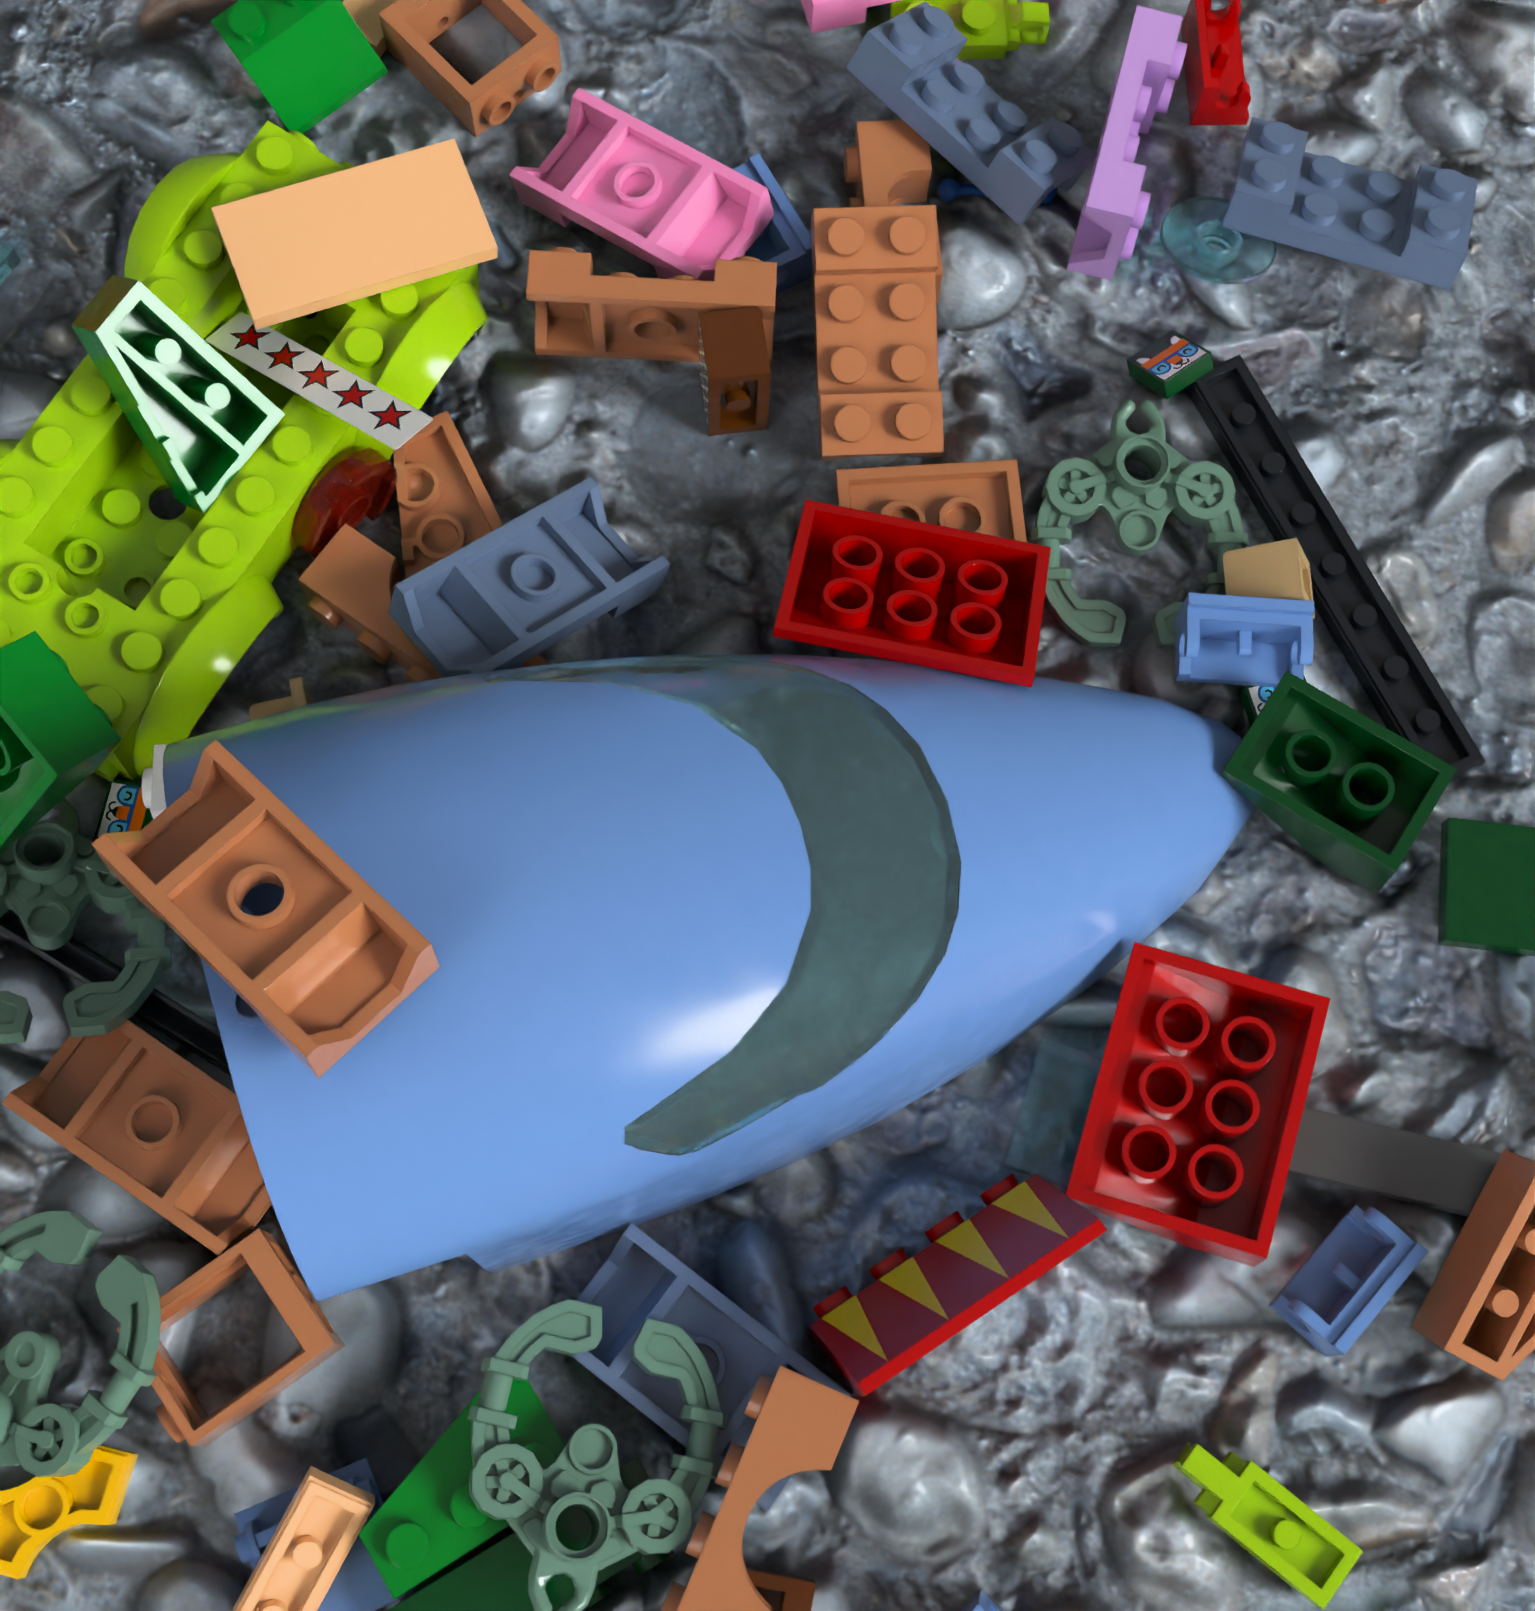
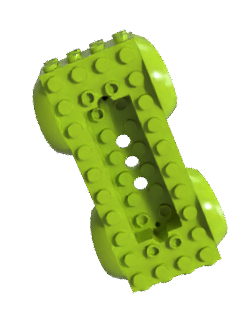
[0,120,488,783]

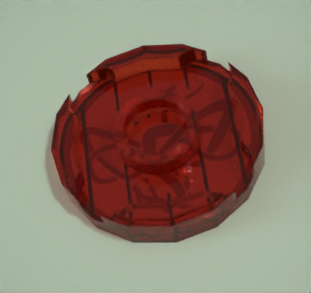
[291,448,397,558]

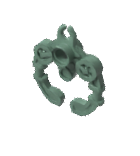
[1029,399,1248,649]
[0,798,172,1044]
[0,1211,161,1477]
[467,1299,729,1611]

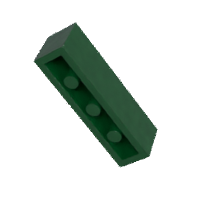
[387,1457,674,1611]

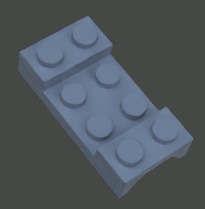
[846,1,1096,225]
[1221,117,1478,290]
[388,477,670,678]
[572,1223,851,1512]

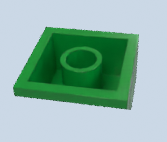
[211,0,388,134]

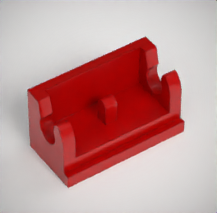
[1181,0,1251,126]

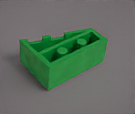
[71,275,285,513]
[359,1379,565,1599]

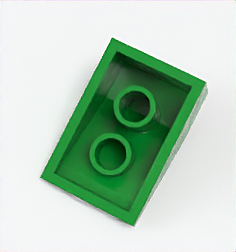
[0,631,121,854]

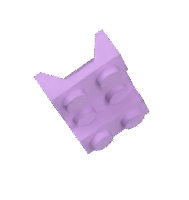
[1066,5,1188,281]

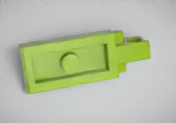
[890,0,1050,60]
[1172,1442,1363,1610]

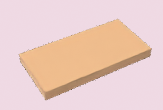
[211,138,498,330]

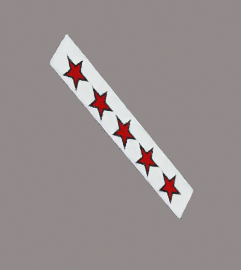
[205,312,433,450]

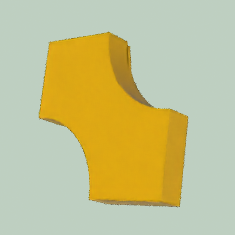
[0,1444,138,1579]

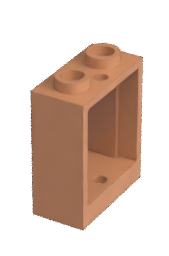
[379,0,562,137]
[116,1228,345,1446]

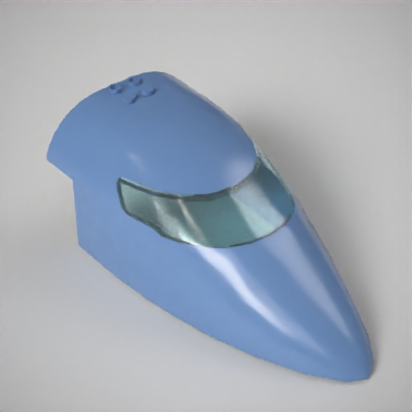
[163,654,1255,1301]

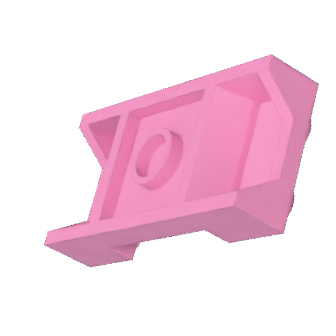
[509,88,775,281]

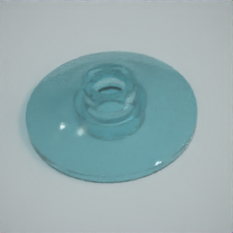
[1160,196,1277,284]

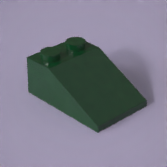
[1221,671,1457,895]

